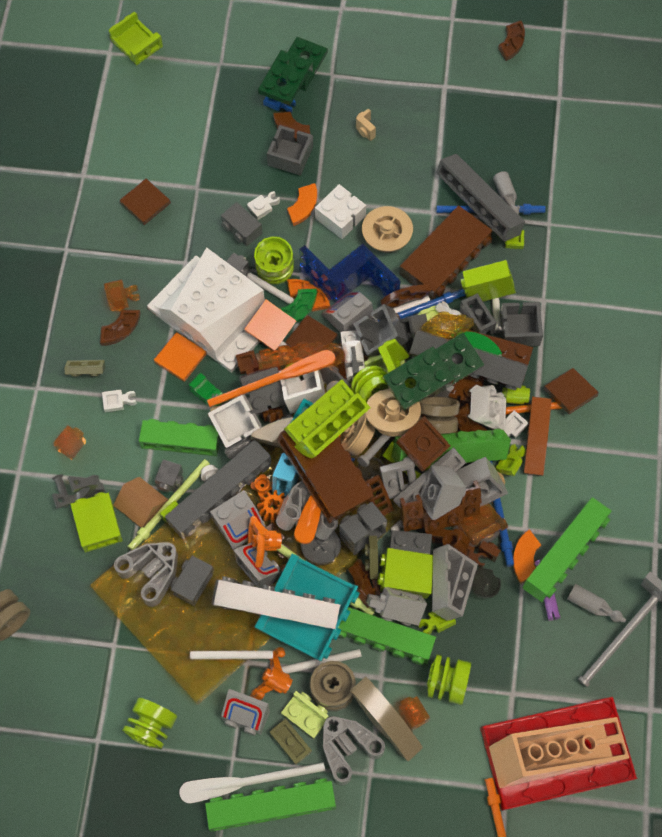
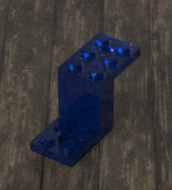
[299,244,401,303]

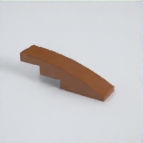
[523,396,552,475]

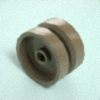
[417,396,460,434]
[0,589,31,641]
[310,661,356,712]

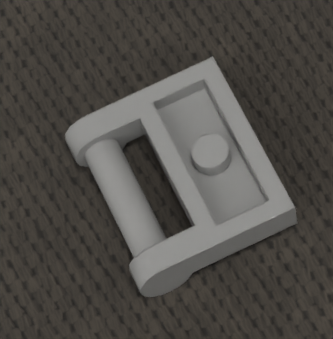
[380,456,416,499]

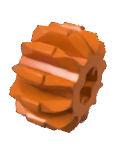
[257,490,285,523]

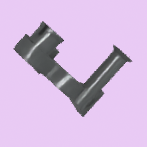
[52,474,105,509]

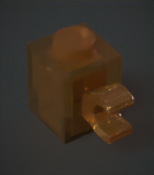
[104,280,140,311]
[54,425,86,460]
[398,696,430,731]

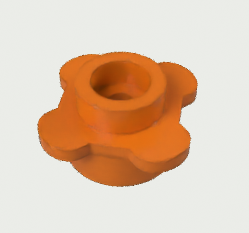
[251,474,272,497]

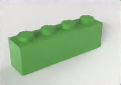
[139,419,220,456]

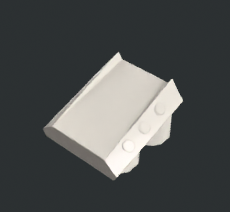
[468,385,506,431]

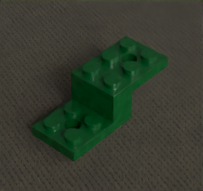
[258,37,328,106]
[383,333,485,411]

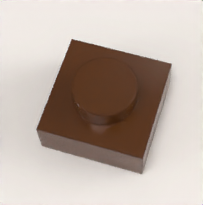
[478,541,501,563]

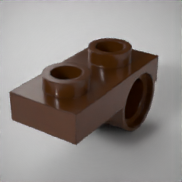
[455,402,487,432]
[426,528,470,554]

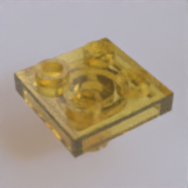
[422,311,474,340]

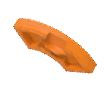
[287,183,317,226]
[287,279,330,311]
[513,529,541,584]

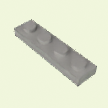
[393,447,466,507]

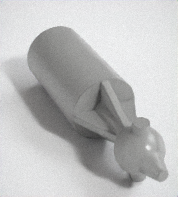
[493,172,520,214]
[567,584,626,623]

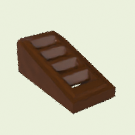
[365,474,394,516]

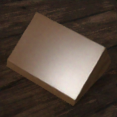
[113,477,168,528]

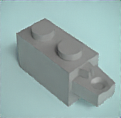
[366,587,427,626]

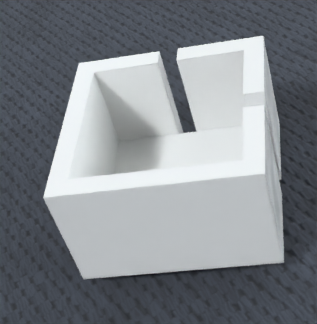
[315,184,366,239]
[279,370,325,414]
[208,394,262,448]

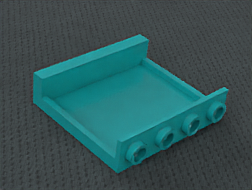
[255,553,360,661]

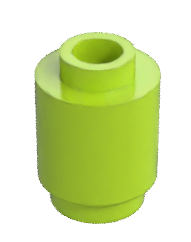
[502,385,530,405]

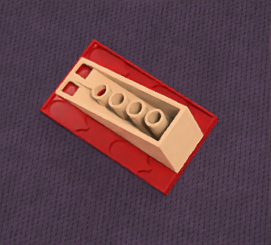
[480,697,637,811]

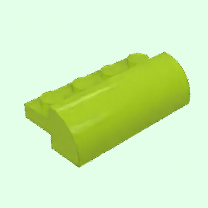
[284,379,371,458]

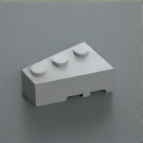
[432,544,478,621]

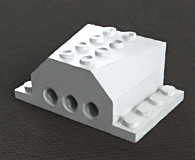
[147,248,265,373]

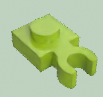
[495,444,526,476]
[418,611,456,635]

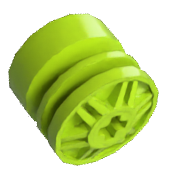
[254,237,294,285]
[351,366,389,403]
[427,654,471,705]
[122,698,177,750]

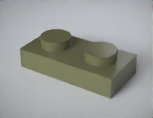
[64,360,105,376]
[365,536,378,579]
[270,718,312,765]

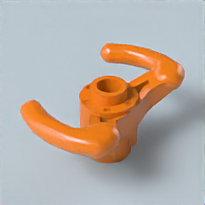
[248,516,282,568]
[250,647,293,701]

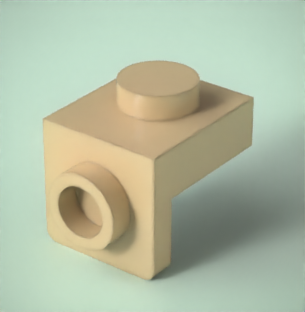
[356,109,376,141]

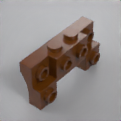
[399,480,482,532]

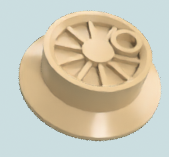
[362,206,413,252]
[365,389,421,436]
[340,413,375,457]

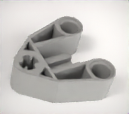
[276,480,338,540]
[114,542,178,607]
[323,716,385,785]

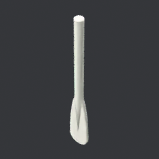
[180,762,325,803]

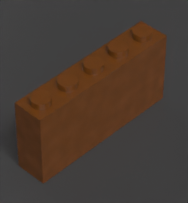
[399,205,493,300]
[277,431,374,524]

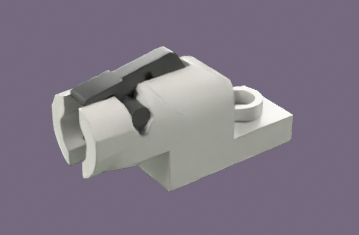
[341,330,365,382]

